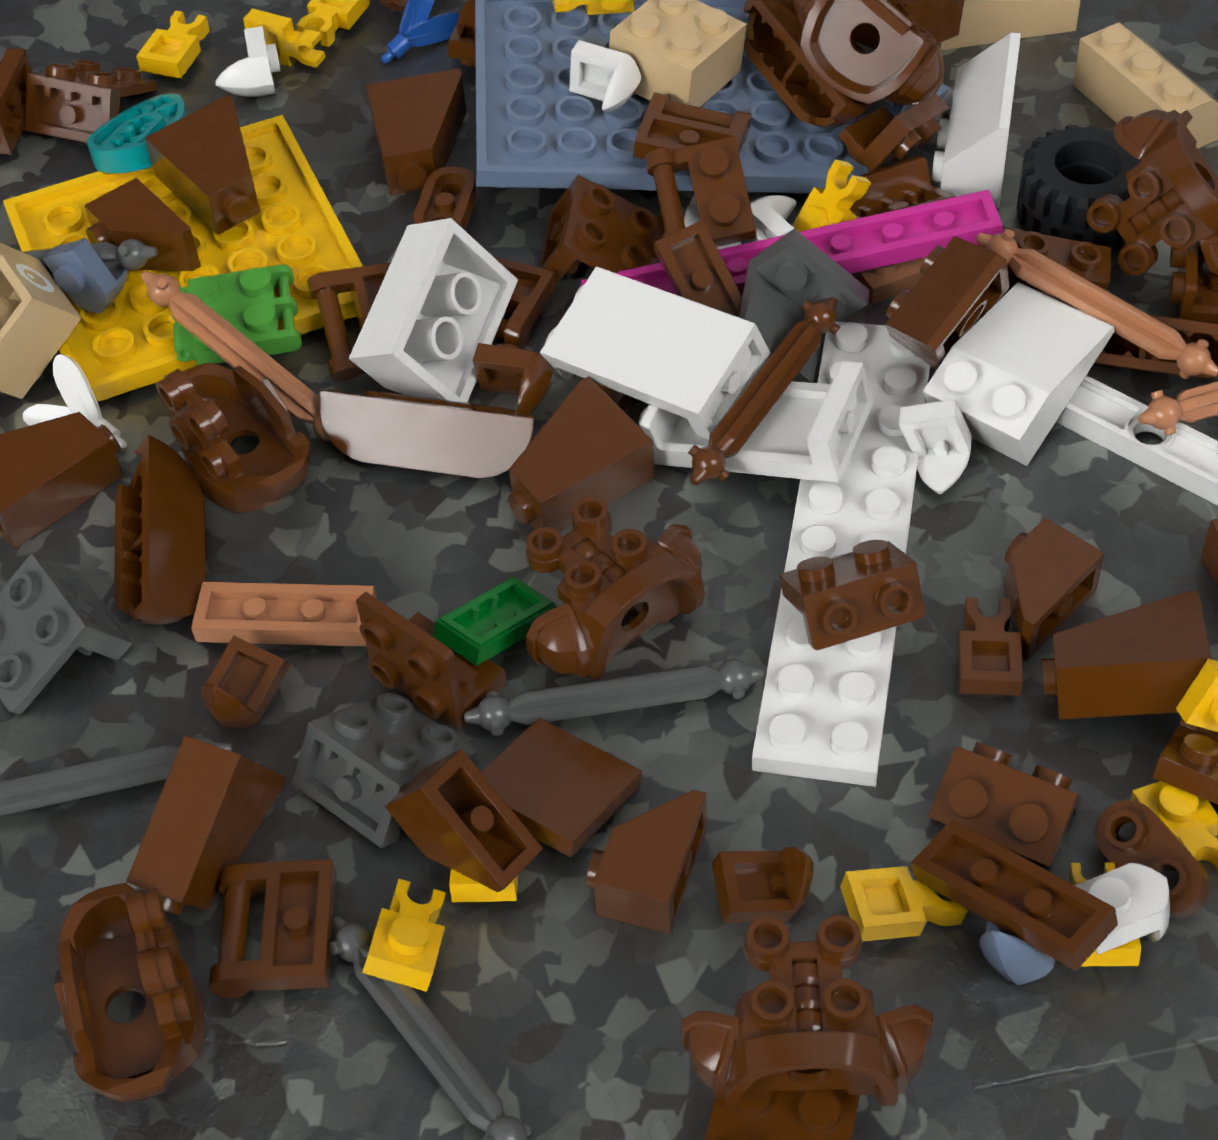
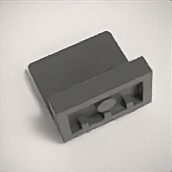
[739,228,870,383]
[0,553,133,715]
[292,692,477,848]

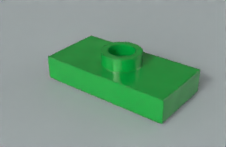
[432,576,557,666]

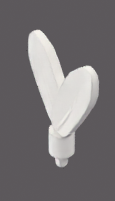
[23,354,127,450]

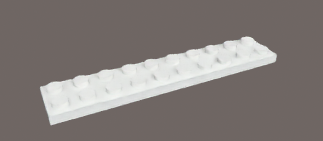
[752,321,930,787]

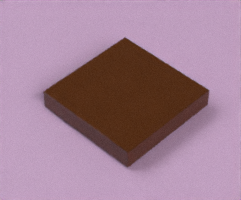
[481,718,642,857]

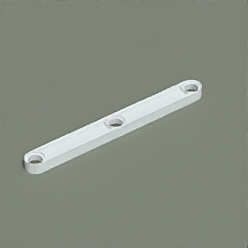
[1056,375,1218,506]

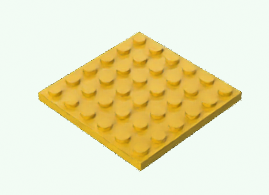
[3,114,363,402]

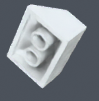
[932,32,1021,208]
[349,218,518,403]

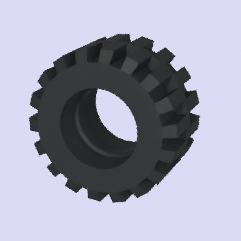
[1016,125,1141,253]

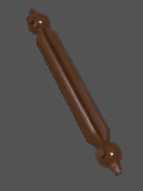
[688,297,840,485]

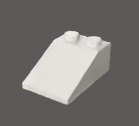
[923,282,1115,466]

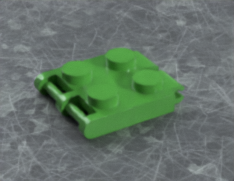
[172,264,302,365]

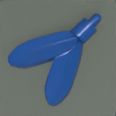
[381,0,460,64]

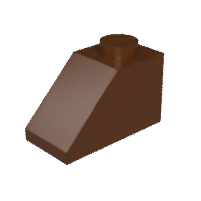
[84,178,201,271]
[1004,517,1105,661]
[384,748,543,892]
[586,790,707,934]

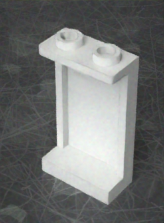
[540,266,771,440]
[639,361,873,483]

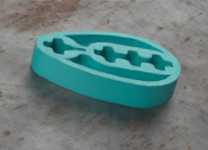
[87,93,188,174]

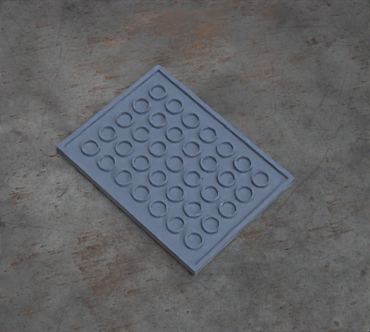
[475,0,877,194]

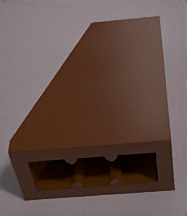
[366,68,467,195]
[144,95,260,235]
[508,376,655,532]
[0,412,124,549]
[1042,591,1212,720]
[126,735,286,916]

